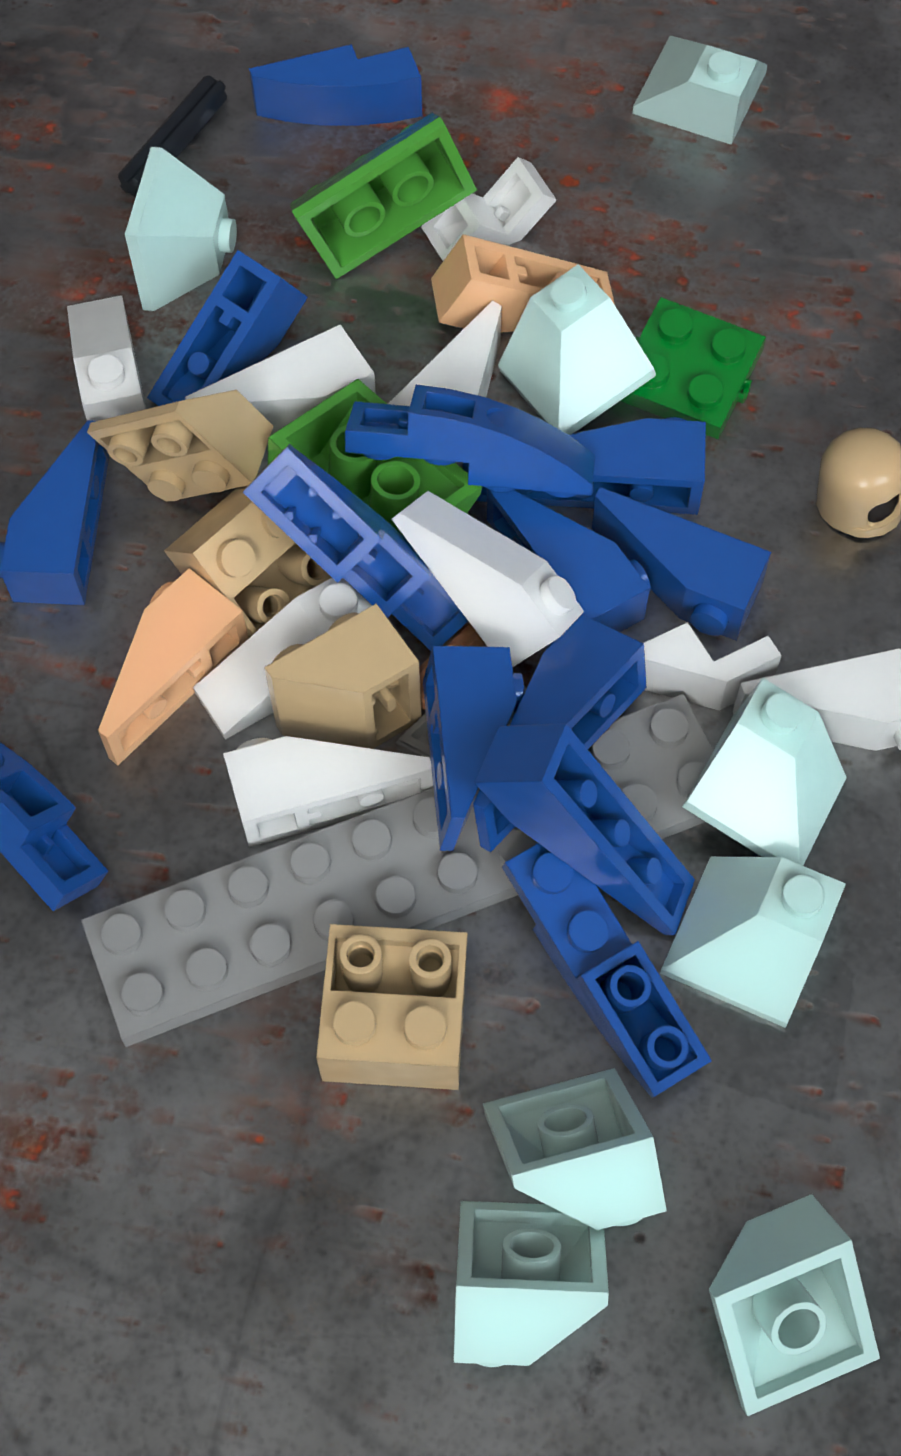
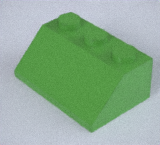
[290,112,477,279]
[268,379,482,536]

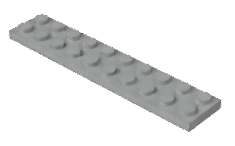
[81,694,713,1047]

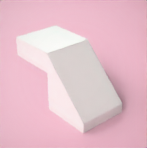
[421,157,557,261]
[644,622,782,710]

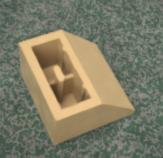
[87,389,273,502]
[164,475,332,638]
[264,604,422,749]
[316,924,467,1090]

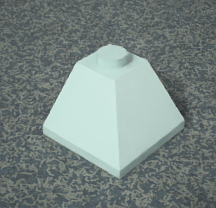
[632,35,767,144]
[125,147,237,311]
[498,264,656,435]
[682,678,847,866]
[660,856,846,1028]
[483,1068,667,1230]
[709,1194,880,1416]
[454,1201,609,1367]

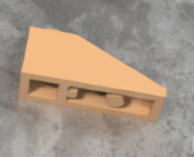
[431,234,615,333]
[98,568,249,766]

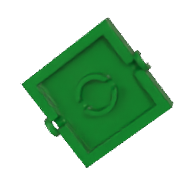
[621,297,766,440]

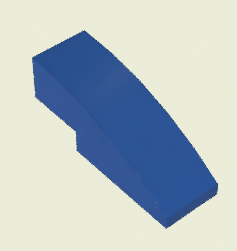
[249,44,422,126]

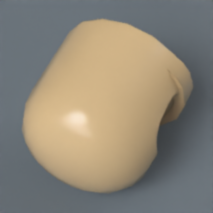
[816,428,901,538]

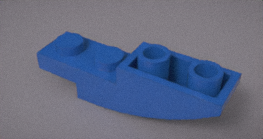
[345,384,595,498]
[0,742,108,911]
[502,843,712,1098]

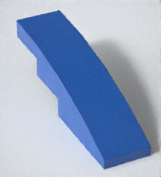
[243,444,468,651]

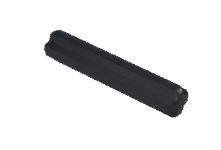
[118,75,227,197]

